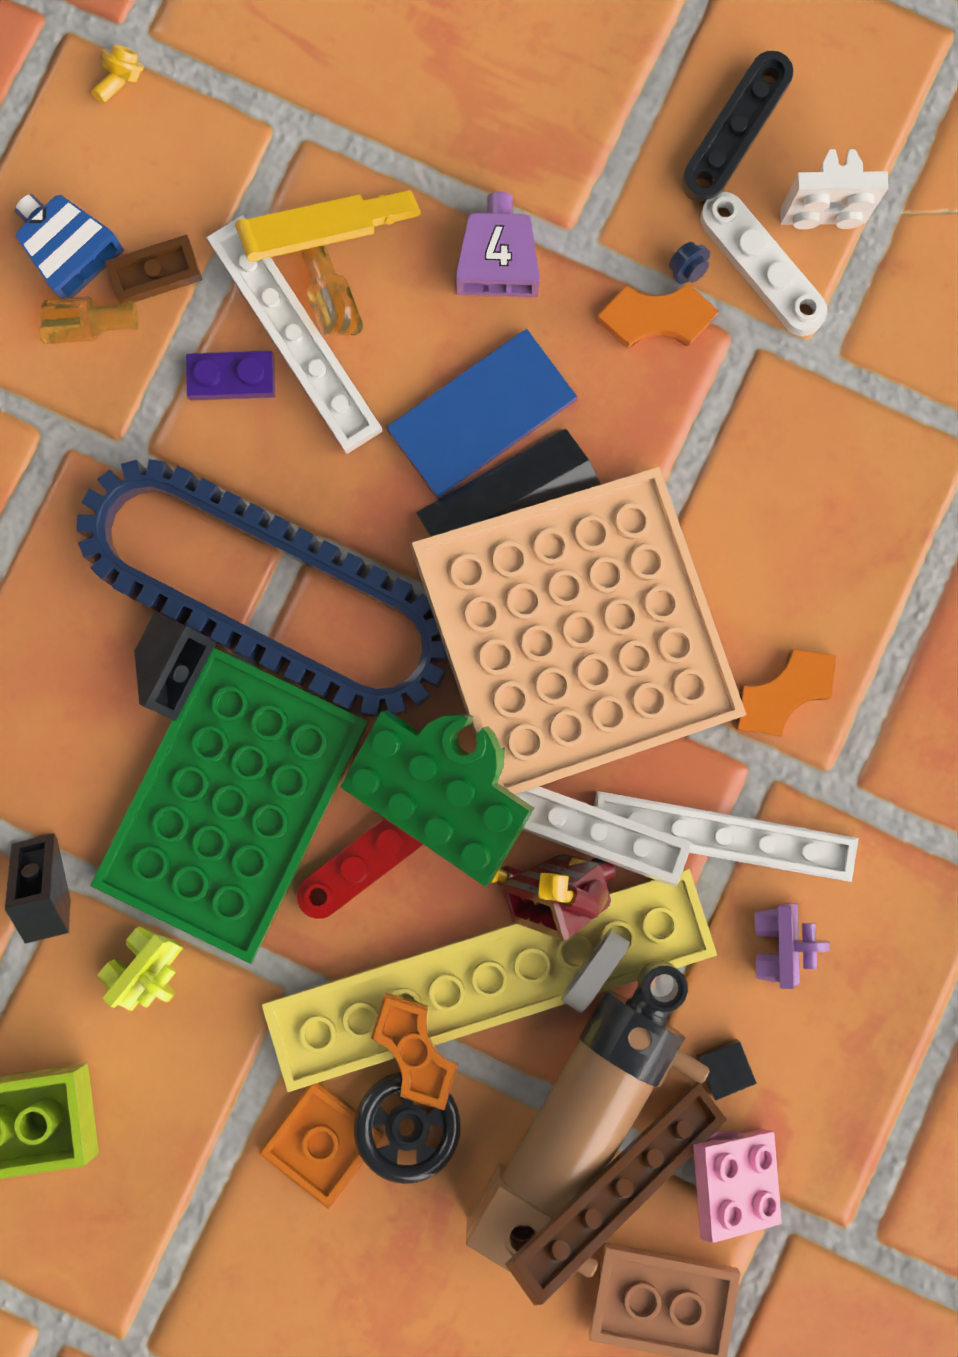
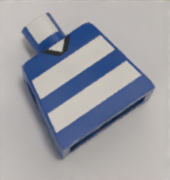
[15,194,124,305]

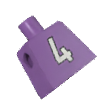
[456,192,539,297]

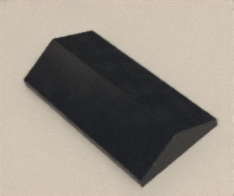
[416,429,601,537]

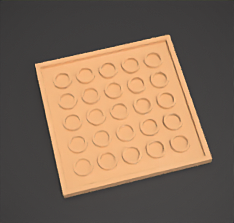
[410,467,746,794]

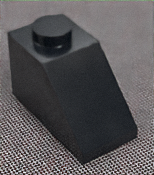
[134,611,217,721]
[5,833,71,944]

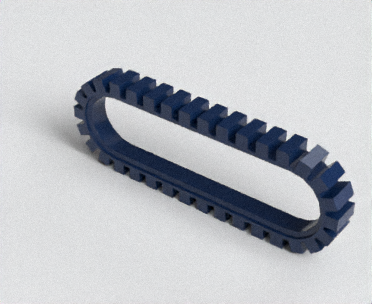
[76,459,449,717]

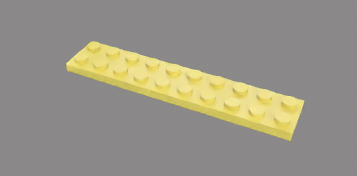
[262,868,717,1092]

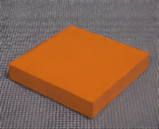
[258,1082,385,1209]

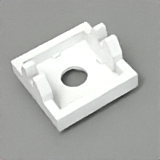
[780,149,888,229]

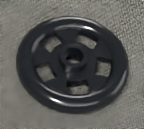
[354,1072,461,1184]

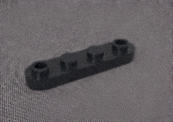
[682,51,794,203]

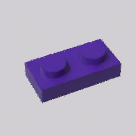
[186,351,275,401]

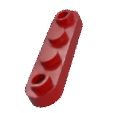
[297,818,423,919]

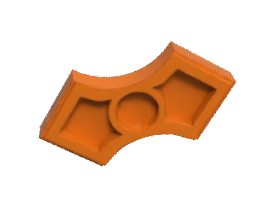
[597,283,719,349]
[736,649,837,736]
[371,992,458,1110]

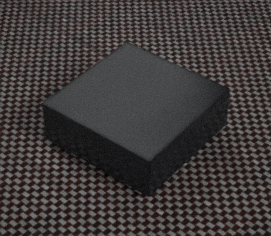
[696,1039,757,1101]

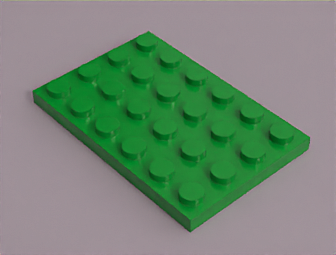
[90,648,369,964]

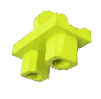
[97,926,183,1011]

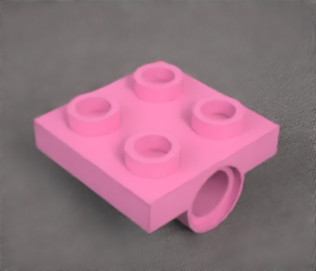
[693,1129,782,1243]

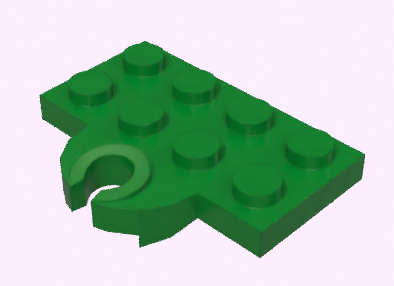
[340,710,535,887]

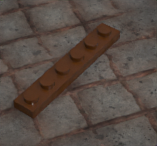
[505,1083,727,1306]

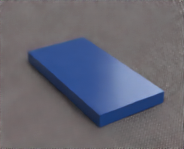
[387,328,577,499]

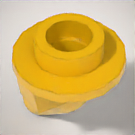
[91,44,144,104]

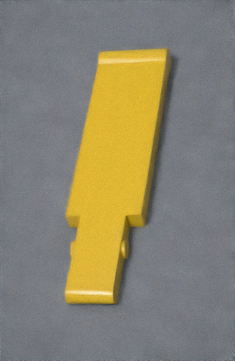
[235,190,421,262]

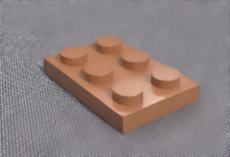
[588,1243,741,1357]

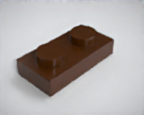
[105,235,203,306]

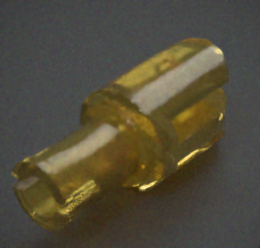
[301,245,363,336]
[39,296,139,344]

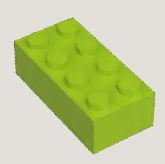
[0,1063,99,1179]

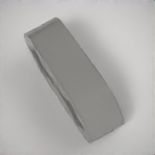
[561,929,630,1013]

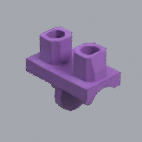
[755,903,830,989]

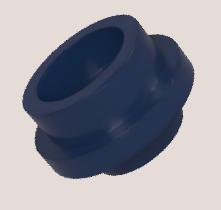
[669,242,710,284]

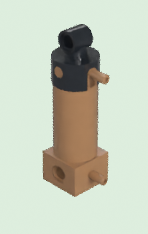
[466,960,709,1278]

